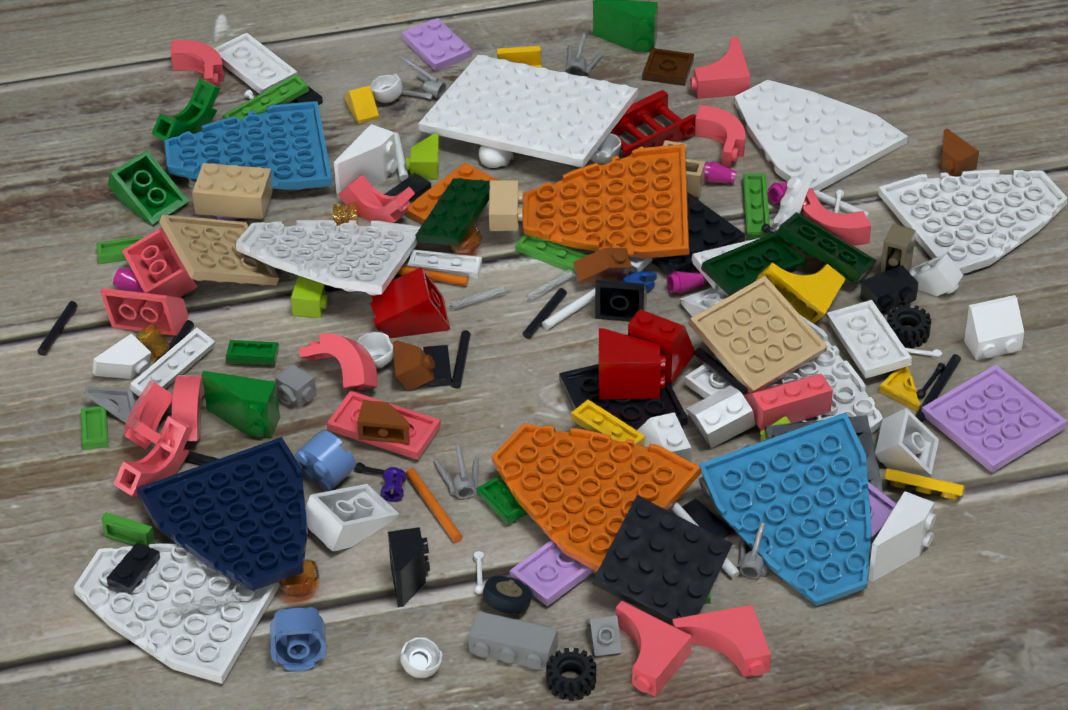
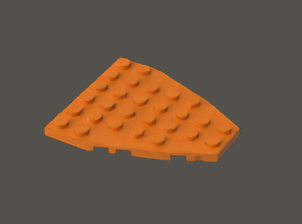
[523,144,690,259]
[491,423,701,572]

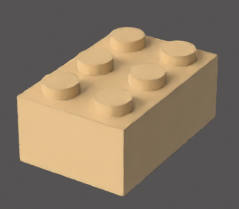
[192,163,273,220]

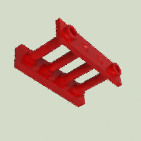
[610,90,696,158]

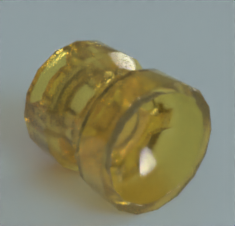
[333,203,358,226]
[136,324,170,359]

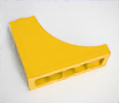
[756,262,845,324]

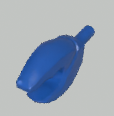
[622,271,657,293]

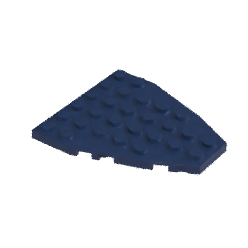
[136,437,308,591]

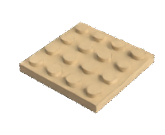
[159,215,279,286]
[689,276,828,393]

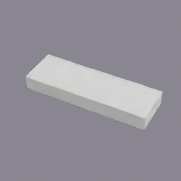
[408,250,482,279]

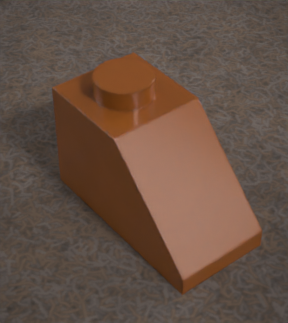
[941,129,979,177]
[573,248,632,284]
[393,340,435,391]
[357,400,410,444]

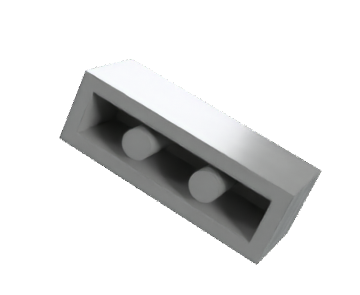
[468,611,558,671]

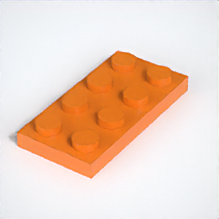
[405,162,498,225]

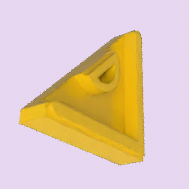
[879,366,921,411]

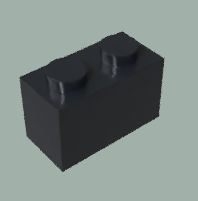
[860,265,918,313]

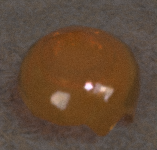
[448,224,482,255]
[279,560,320,598]

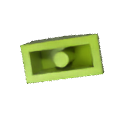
[406,133,440,180]
[291,275,329,318]

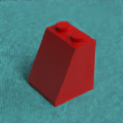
[370,267,451,338]
[628,309,695,385]
[598,328,666,399]

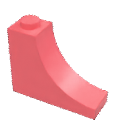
[690,37,750,99]
[616,601,692,697]
[672,605,771,677]

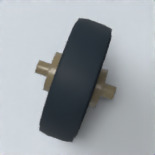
[483,576,532,614]

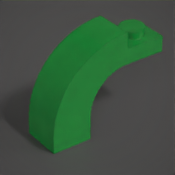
[151,78,221,141]

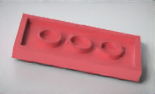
[327,391,441,460]

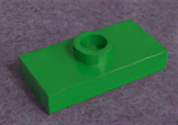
[226,340,279,366]
[477,477,528,525]

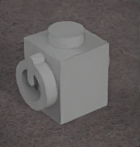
[275,364,316,409]

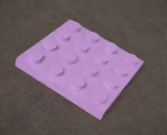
[922,365,1067,473]

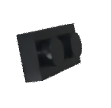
[106,542,160,594]

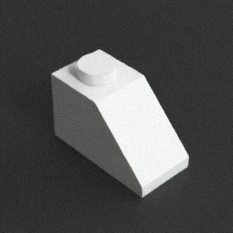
[909,253,963,296]
[92,333,151,379]

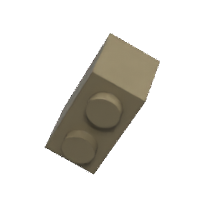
[880,224,916,273]

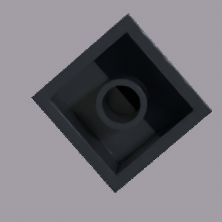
[595,280,647,322]
[388,527,430,607]

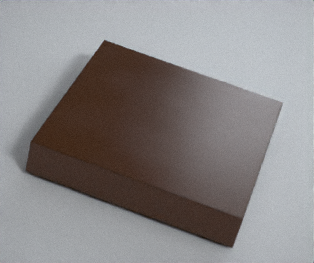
[642,48,694,86]

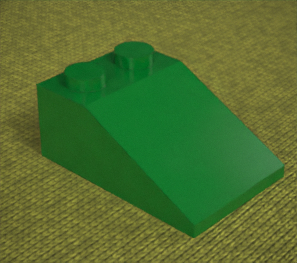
[593,0,658,52]
[107,150,189,226]
[202,371,280,439]

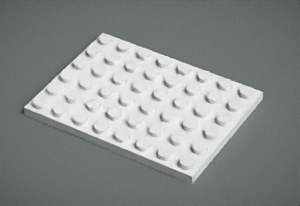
[418,55,638,167]

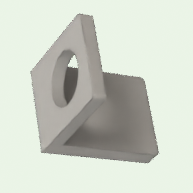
[587,616,622,656]

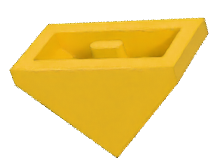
[344,85,379,124]

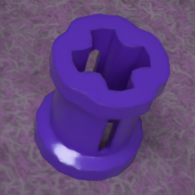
[380,467,406,502]

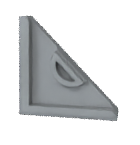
[84,386,135,423]

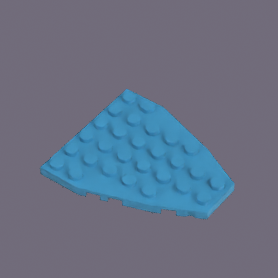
[164,101,332,190]
[699,412,872,606]

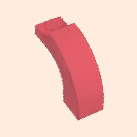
[171,40,224,87]
[695,105,745,169]
[338,174,415,223]
[801,188,871,246]
[299,333,378,391]
[172,375,204,441]
[123,380,173,450]
[114,416,192,496]

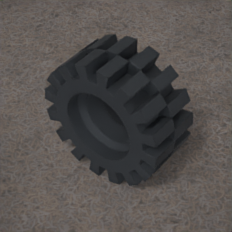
[887,304,931,348]
[546,648,596,701]

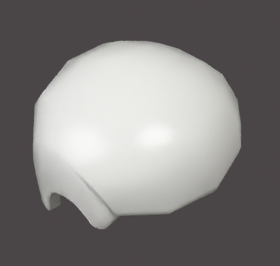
[370,74,403,103]
[590,133,621,164]
[479,145,514,168]
[357,332,394,369]
[400,637,443,678]

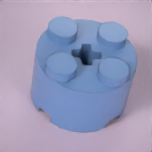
[295,430,356,492]
[270,607,326,671]

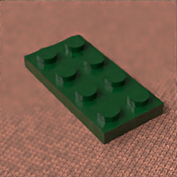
[415,178,490,246]
[776,212,877,283]
[701,232,806,296]

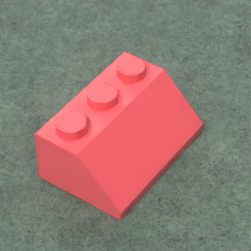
[122,227,198,298]
[100,288,189,336]
[743,374,833,431]

